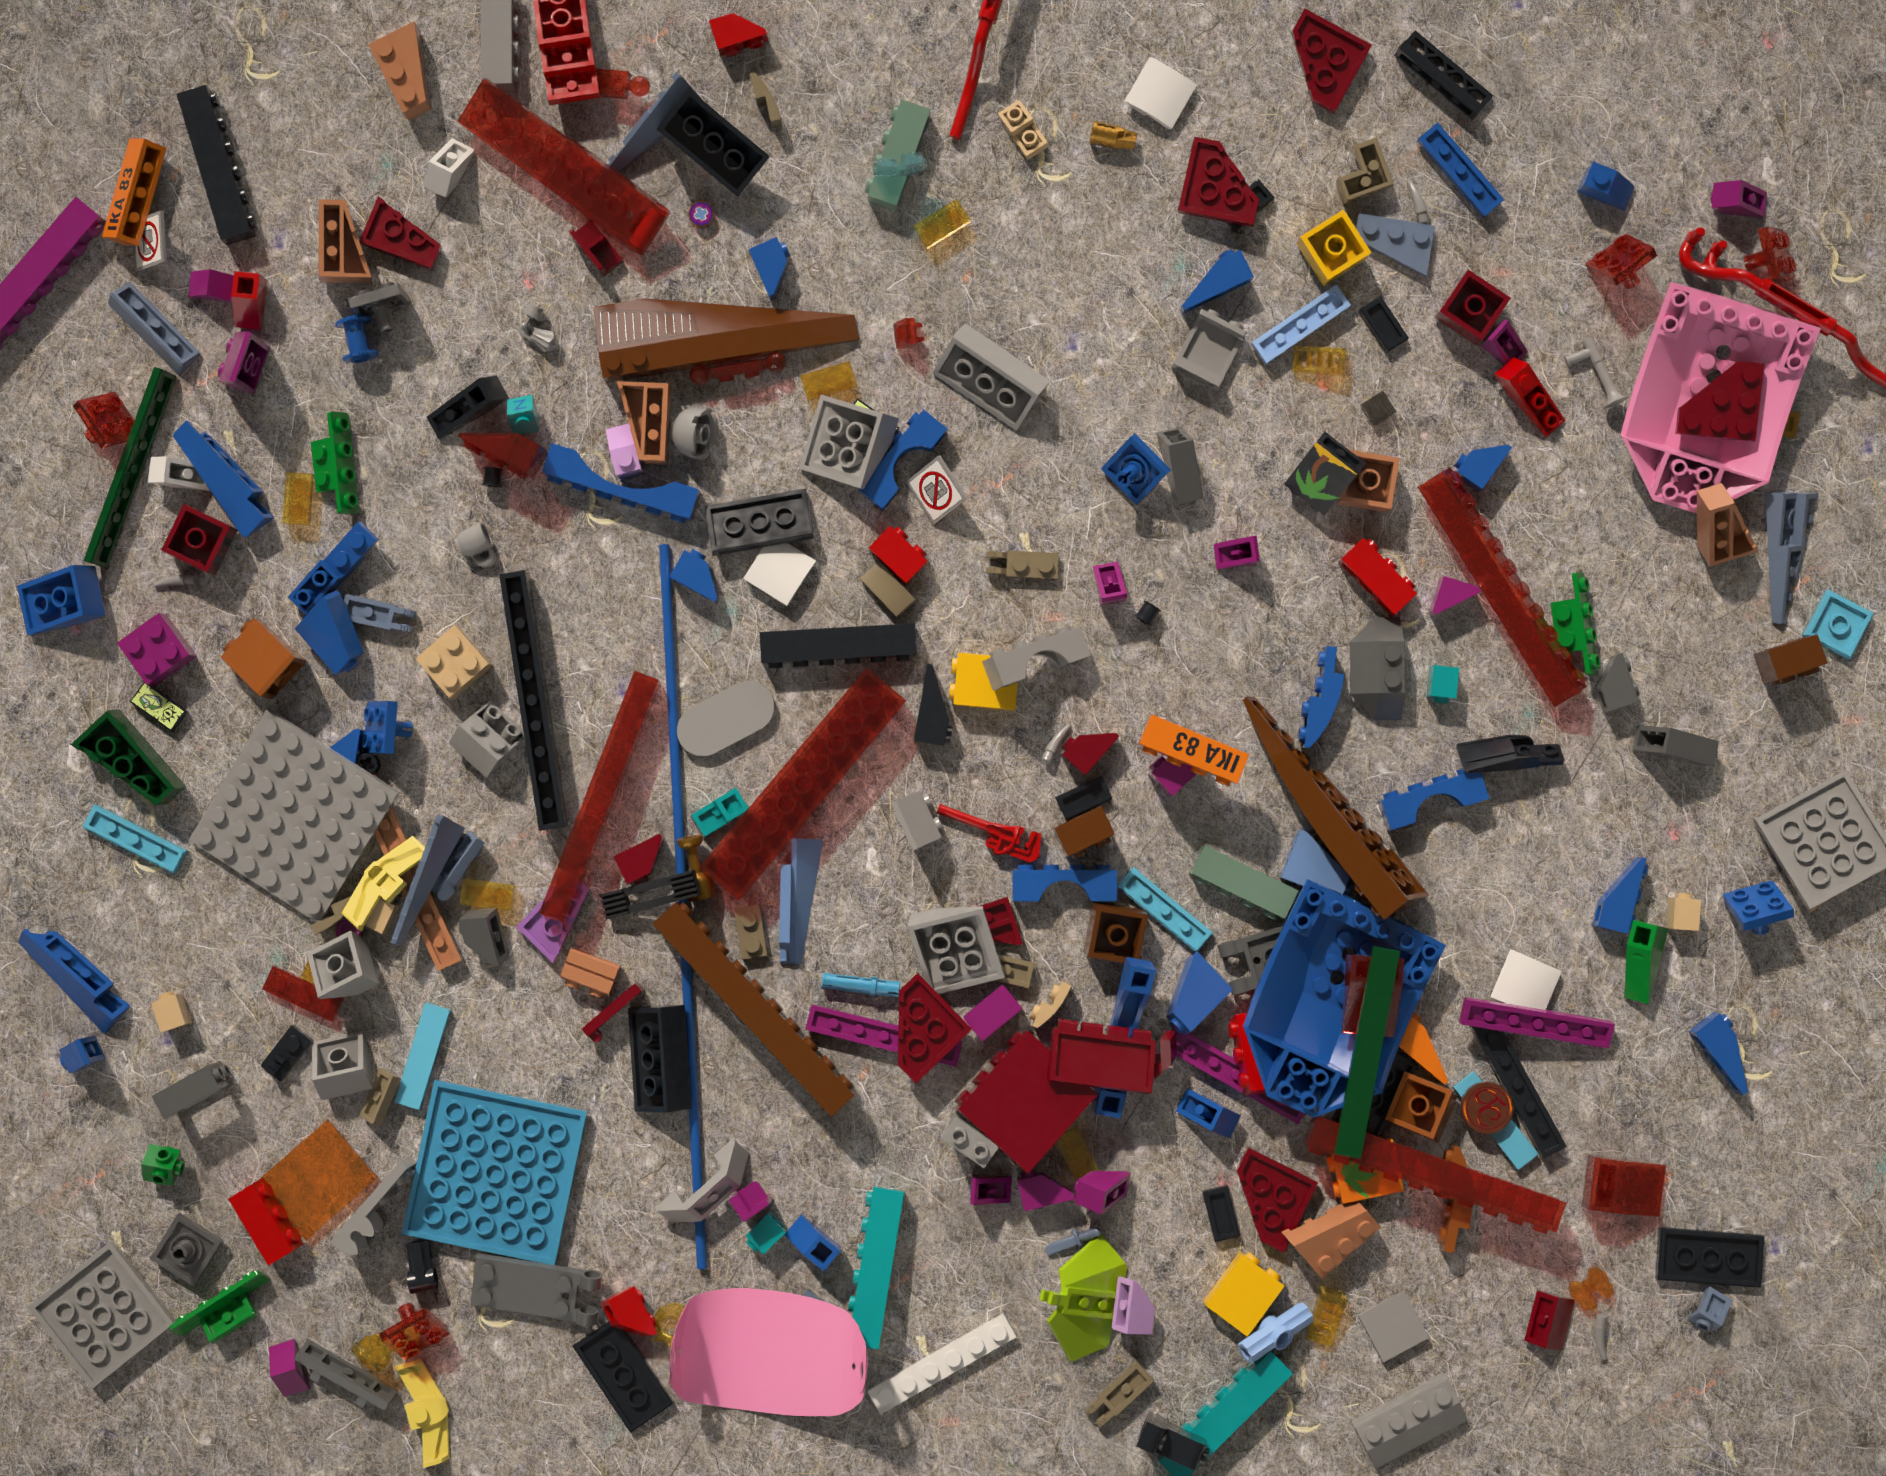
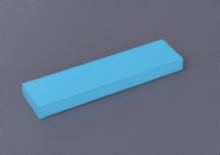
[83,804,188,874]
[1117,867,1213,952]
[395,1002,451,1110]
[1453,1071,1538,1170]

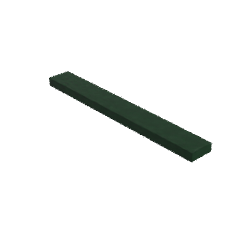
[83,367,177,569]
[1334,946,1400,1159]

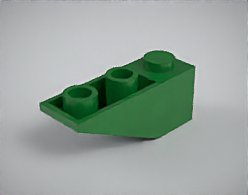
[1624,920,1668,1004]

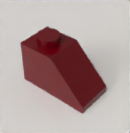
[1061,733,1119,776]
[613,833,665,885]

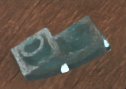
[872,152,928,177]

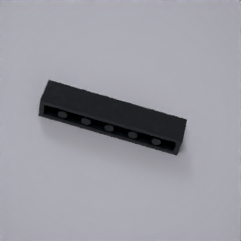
[176,85,257,245]
[759,623,917,669]

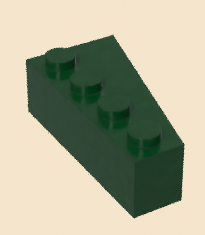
[70,709,187,806]

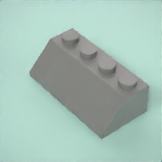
[932,323,1050,431]
[1351,1373,1468,1469]

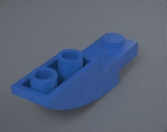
[288,522,379,615]
[1298,646,1344,749]

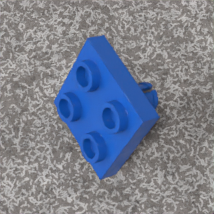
[1101,433,1171,505]
[362,701,413,754]
[1723,880,1794,935]

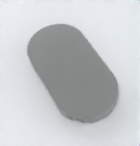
[677,681,775,757]

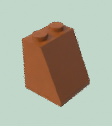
[221,618,307,699]

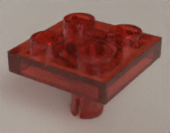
[1744,226,1797,282]
[1585,234,1658,289]
[73,391,134,449]
[379,1303,450,1360]

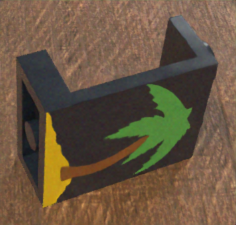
[1284,432,1366,516]

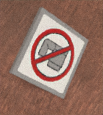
[134,211,171,272]
[906,455,968,525]

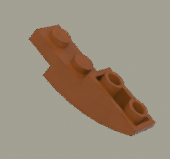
[1437,1143,1472,1253]

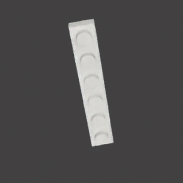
[868,1313,1016,1415]

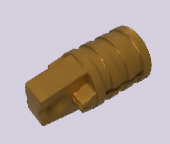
[1089,120,1137,150]

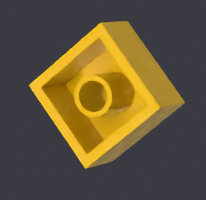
[1296,209,1371,286]

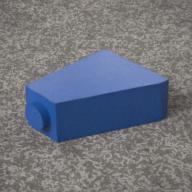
[295,590,364,675]
[1166,951,1233,1035]

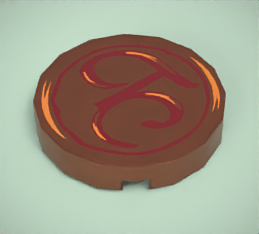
[1460,1081,1513,1134]

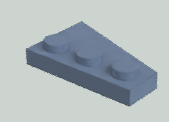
[1356,213,1435,278]

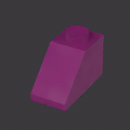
[1710,180,1767,218]
[1016,1169,1075,1212]
[1074,1171,1131,1215]

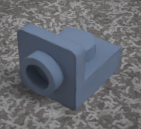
[1689,1287,1732,1332]

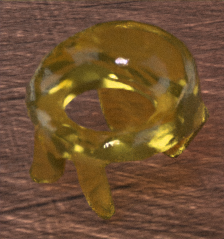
[653,1302,685,1348]
[350,1333,393,1373]

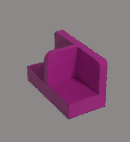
[964,985,1023,1041]
[729,1181,772,1222]

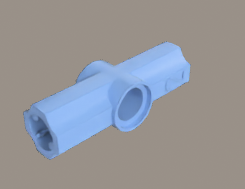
[1238,1302,1314,1363]

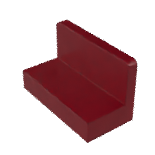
[1524,1290,1575,1350]

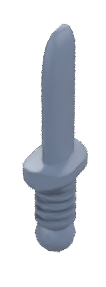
[1045,1227,1102,1255]

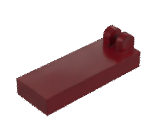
[582,982,644,1042]

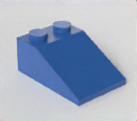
[17,565,106,636]

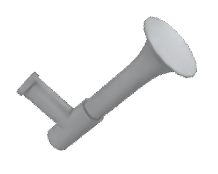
[1564,337,1629,409]

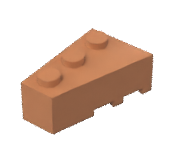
[368,22,431,121]
[319,199,373,284]
[617,381,672,465]
[1697,483,1758,566]
[1282,1201,1381,1279]

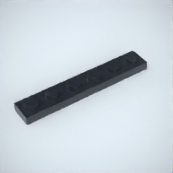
[1470,1026,1567,1159]

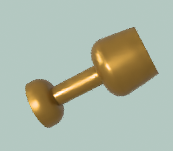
[677,835,714,901]

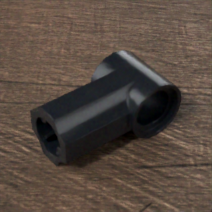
[406,1240,438,1294]

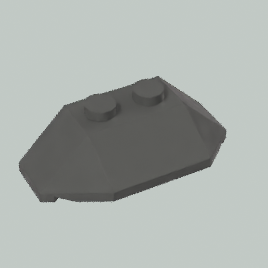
[1350,617,1405,720]

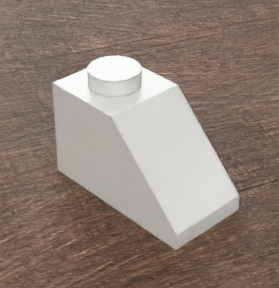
[423,139,474,197]
[148,456,210,491]

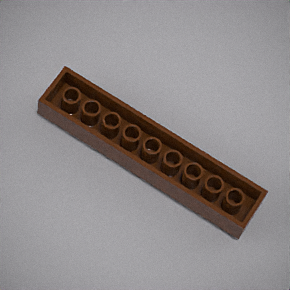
[652,902,854,1117]

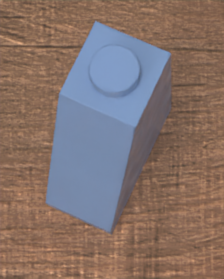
[1279,829,1351,896]

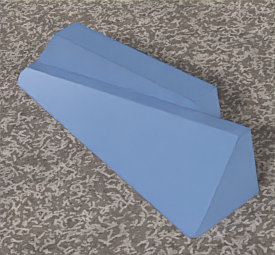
[779,839,823,964]

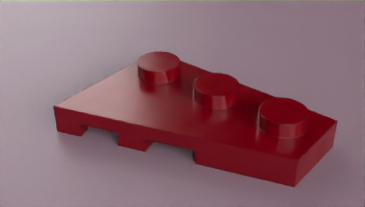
[359,196,442,271]

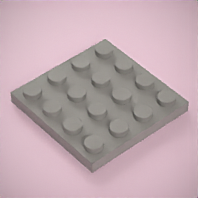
[1754,770,1886,911]
[28,1240,176,1389]

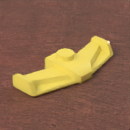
[341,836,425,932]
[395,1358,450,1468]

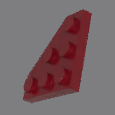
[1291,8,1372,114]
[1178,137,1259,227]
[1675,361,1764,442]
[898,973,972,1084]
[1236,1147,1319,1253]

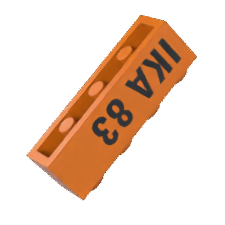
[102,138,167,246]
[1138,714,1249,787]

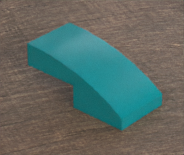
[690,787,749,838]

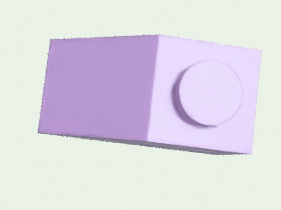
[606,423,644,479]
[1112,1276,1155,1335]

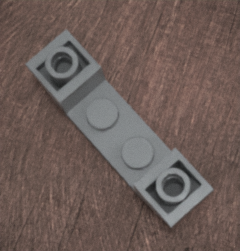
[655,1139,749,1223]

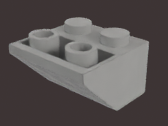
[449,701,525,778]

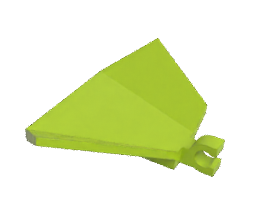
[1039,1234,1127,1362]

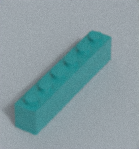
[848,1186,904,1350]
[1157,1350,1293,1476]

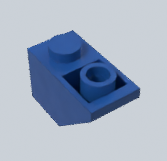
[785,1214,841,1271]

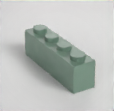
[865,99,931,211]
[1189,845,1298,921]

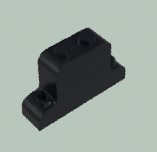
[1136,1411,1210,1470]

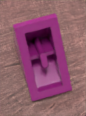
[188,269,234,302]
[1481,320,1528,365]
[1214,536,1260,569]
[1093,561,1128,605]
[1428,576,1481,617]
[970,1174,1012,1205]
[269,1339,310,1397]

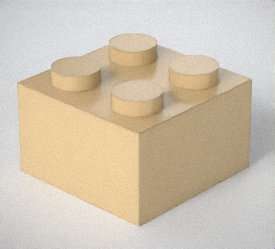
[416,625,493,700]

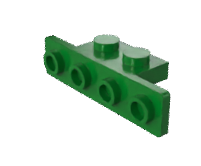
[311,411,359,515]
[1550,572,1601,675]
[169,1270,270,1344]

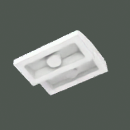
[1124,57,1197,129]
[743,543,816,606]
[1490,949,1562,1010]

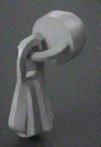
[518,303,558,352]

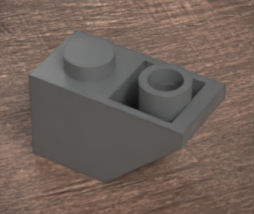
[1595,653,1640,713]

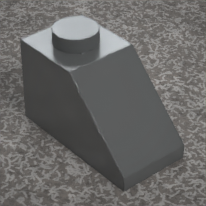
[458,908,509,966]

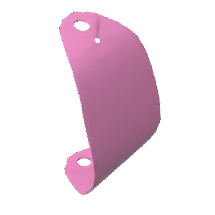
[669,1288,868,1416]

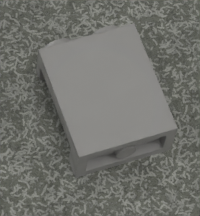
[1171,309,1247,391]
[941,1110,998,1168]

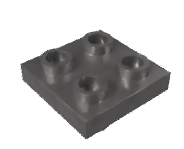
[348,282,411,333]
[150,1213,224,1286]

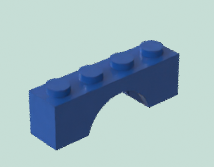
[858,409,948,511]
[1377,768,1490,831]
[1012,865,1117,901]

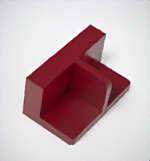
[568,220,624,277]

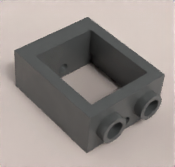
[152,1061,233,1119]

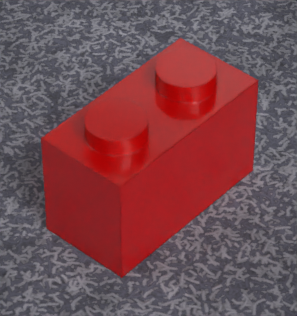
[869,526,928,586]

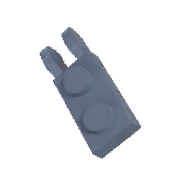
[344,594,417,633]
[431,830,485,901]

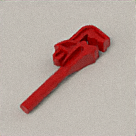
[937,804,1042,862]

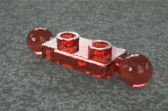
[596,68,650,99]
[689,352,786,385]

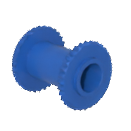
[335,315,379,363]

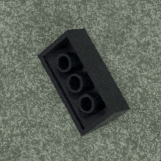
[656,89,770,197]
[628,1005,692,1113]

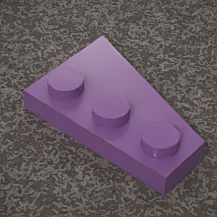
[516,871,590,963]

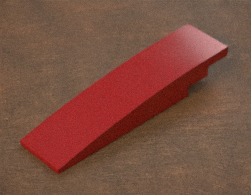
[533,0,600,105]

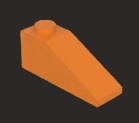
[1399,1012,1448,1085]

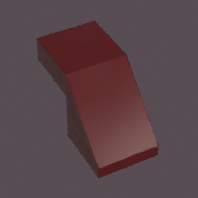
[1153,1030,1177,1081]

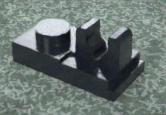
[261,1025,314,1082]

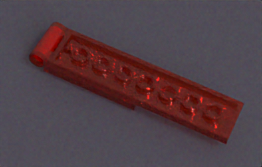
[457,78,671,256]

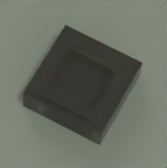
[1360,391,1397,427]

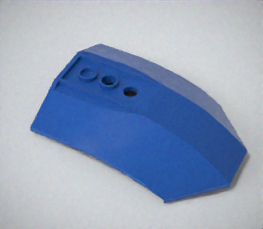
[1243,879,1446,1118]

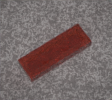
[262,965,345,1022]

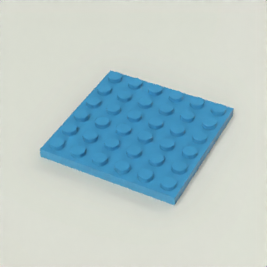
[402,1080,588,1265]

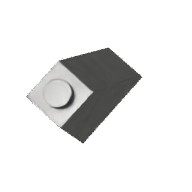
[1157,427,1203,506]
[1632,725,1719,766]

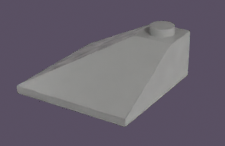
[799,394,899,489]
[908,906,1005,994]

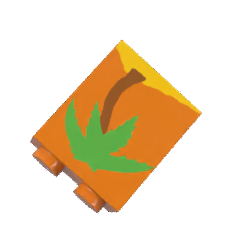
[1326,1137,1404,1204]

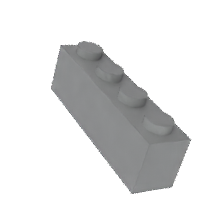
[481,0,520,91]

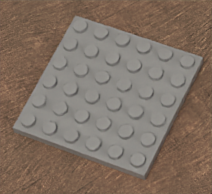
[189,709,400,922]

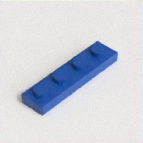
[1417,122,1505,218]

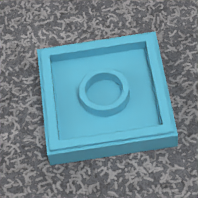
[1802,590,1874,659]

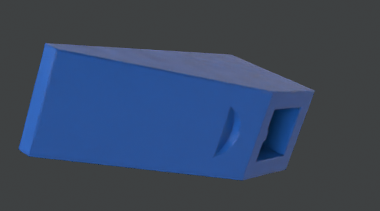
[1592,857,1648,934]

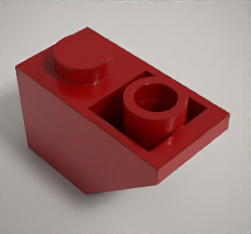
[709,13,768,57]
[231,271,267,331]
[600,1286,657,1337]

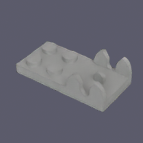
[330,1156,417,1256]

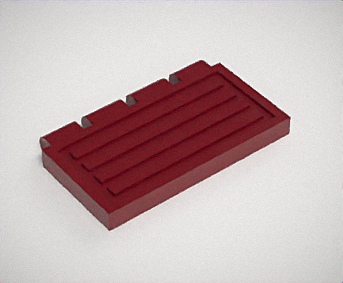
[1047,1019,1156,1094]

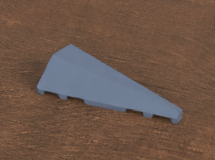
[595,72,702,186]
[1765,491,1819,624]
[390,814,465,946]

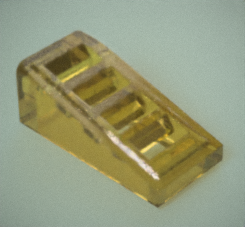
[1292,346,1348,376]
[1306,1286,1347,1347]

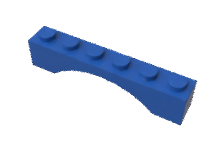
[542,443,701,524]
[1091,957,1156,1119]

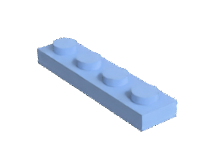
[1251,284,1351,365]

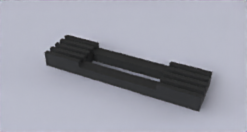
[599,870,702,920]

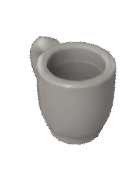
[455,522,496,568]

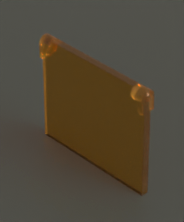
[259,1119,378,1240]

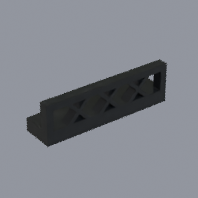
[1395,30,1493,120]

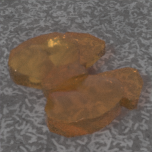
[1568,1266,1613,1311]

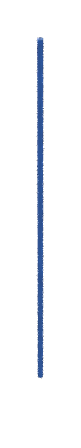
[659,544,707,1269]

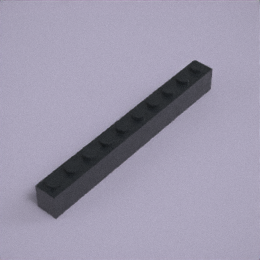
[499,570,569,831]

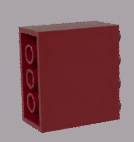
[954,1031,1098,1173]

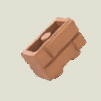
[560,947,622,998]

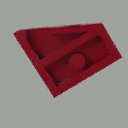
[977,897,1023,945]

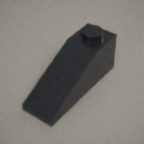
[426,375,509,439]
[914,664,953,746]

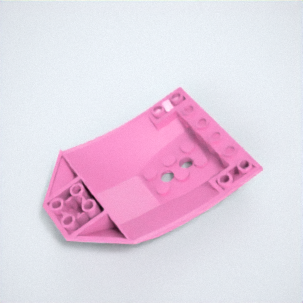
[1621,282,1821,514]

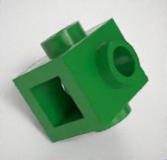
[141,1144,185,1186]

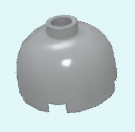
[670,407,718,460]

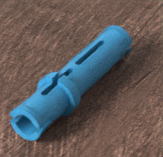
[821,972,900,998]

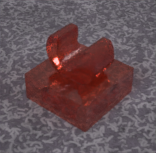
[893,318,924,349]

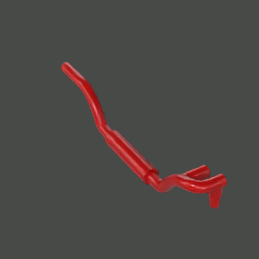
[949,0,1003,140]
[1678,227,1886,389]

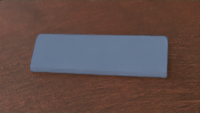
[108,281,201,375]

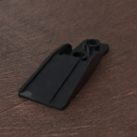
[1456,734,1565,773]

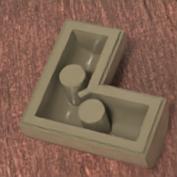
[1336,137,1394,204]

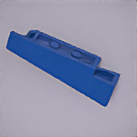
[173,421,274,537]
[18,929,130,1034]

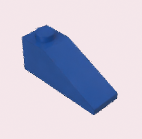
[1180,249,1254,315]
[1689,1012,1748,1095]

